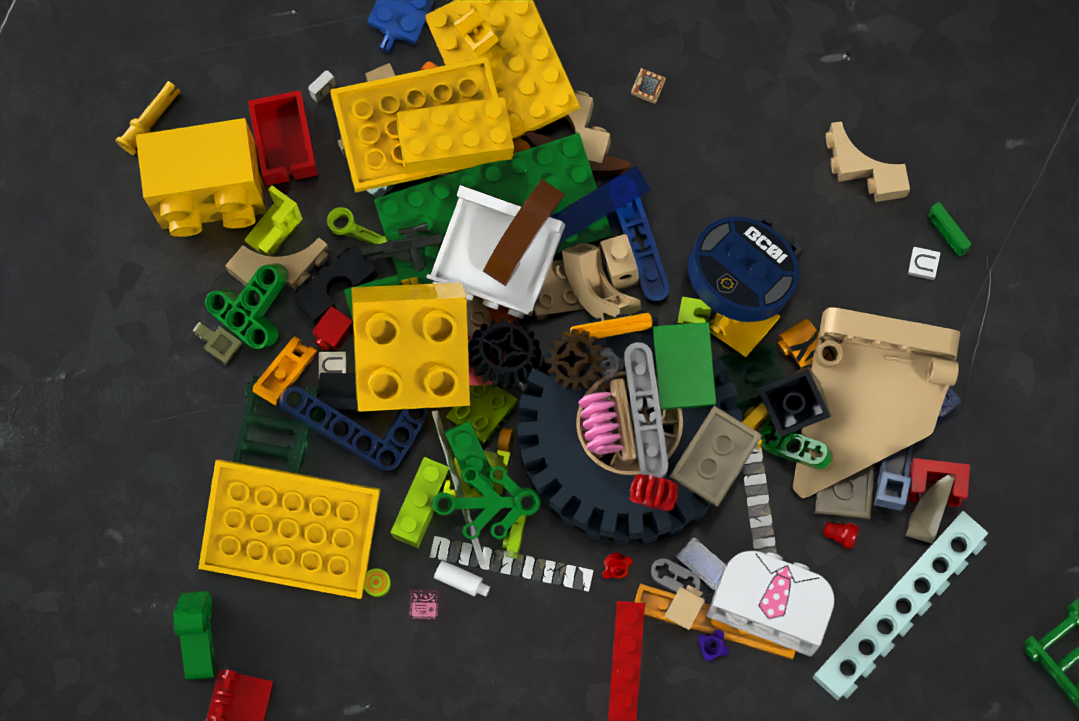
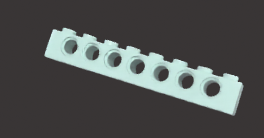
[813,511,988,701]

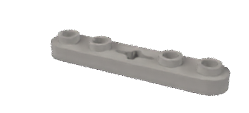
[624,342,668,478]

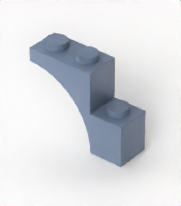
[874,444,914,511]

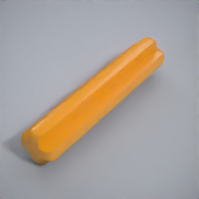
[570,313,652,338]

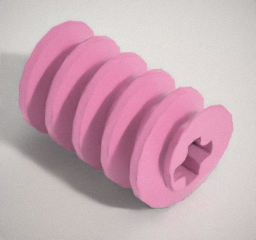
[579,392,623,454]

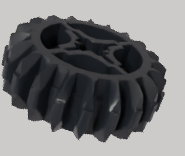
[468,318,542,390]

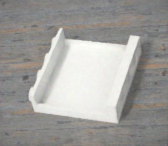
[426,185,565,319]

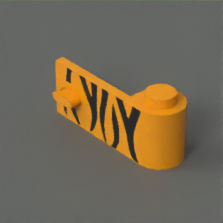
[777,318,833,369]

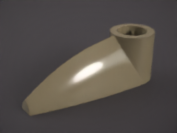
[905,474,955,544]

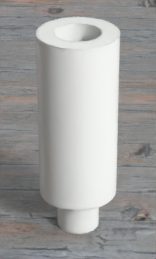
[434,560,490,597]

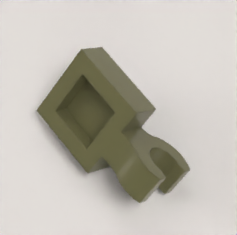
[193,322,242,365]

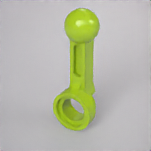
[327,207,387,245]

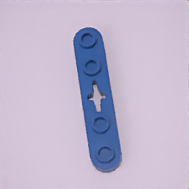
[610,176,670,304]

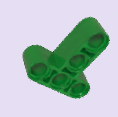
[205,263,288,349]
[174,591,215,680]

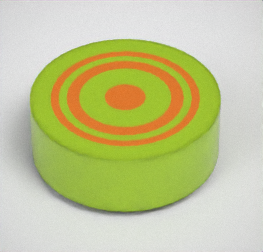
[364,568,391,597]

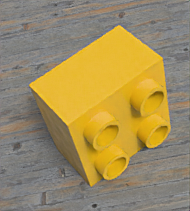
[136,118,267,237]
[351,282,470,411]

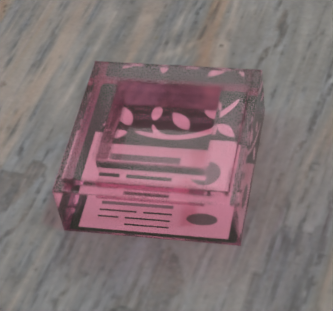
[409,590,439,619]

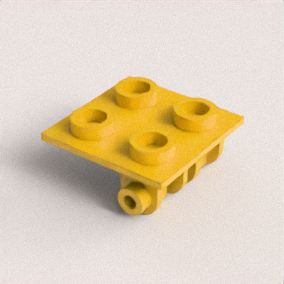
[709,313,780,358]

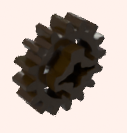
[545,329,607,390]

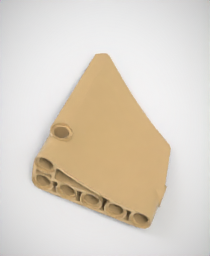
[792,308,960,498]

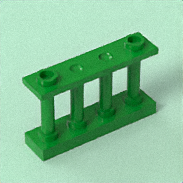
[1023,598,1079,709]

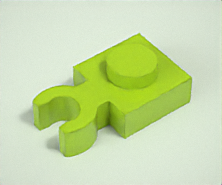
[502,515,526,559]

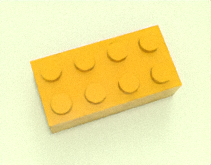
[396,97,514,174]

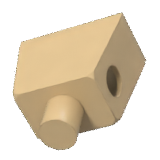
[598,234,639,292]

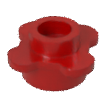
[602,553,633,579]

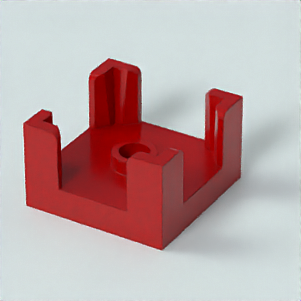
[906,458,970,508]

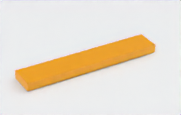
[635,584,796,660]

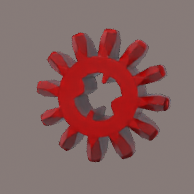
[630,474,678,511]

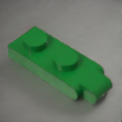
[444,420,496,497]

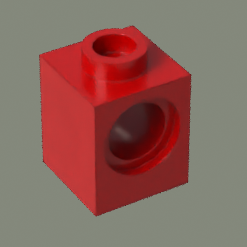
[312,306,353,352]

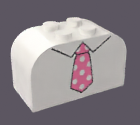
[706,551,834,657]

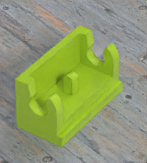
[677,297,711,325]

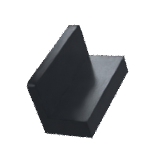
[316,372,358,410]

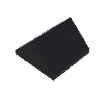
[757,367,831,437]

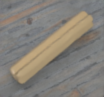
[610,379,638,461]

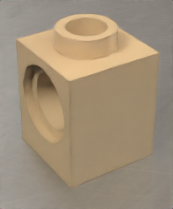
[664,585,705,630]

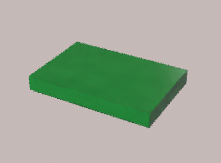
[653,322,716,410]

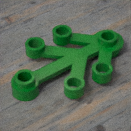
[432,466,540,539]

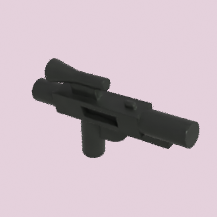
[361,222,443,272]

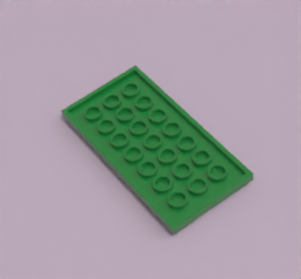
[374,133,613,285]

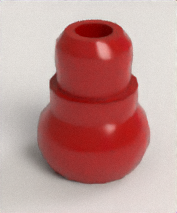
[823,521,859,549]

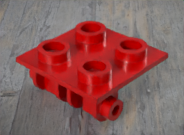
[206,669,273,721]

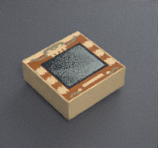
[631,68,666,104]

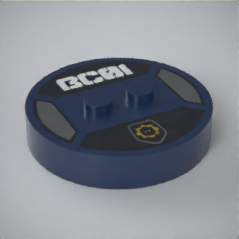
[688,217,799,322]

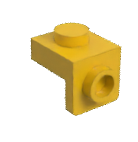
[454,8,499,57]
[742,403,769,450]

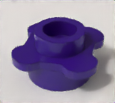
[698,629,730,661]

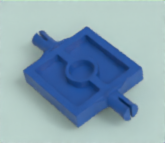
[367,0,435,53]

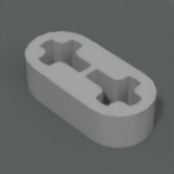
[651,558,700,594]

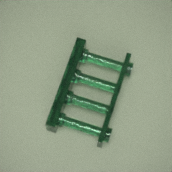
[231,375,319,474]

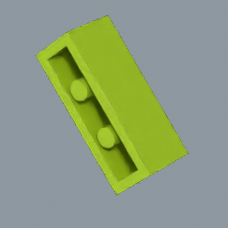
[391,457,451,548]

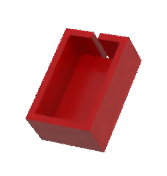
[248,90,318,186]

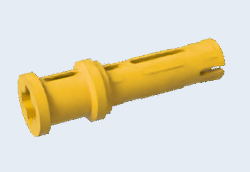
[115,82,181,155]

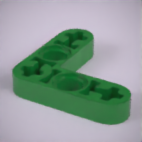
[760,415,833,470]

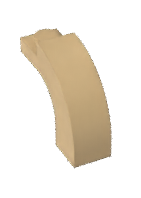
[562,243,641,321]

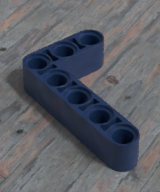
[279,387,429,471]

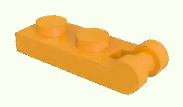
[253,336,318,406]

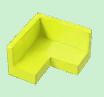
[245,185,303,257]

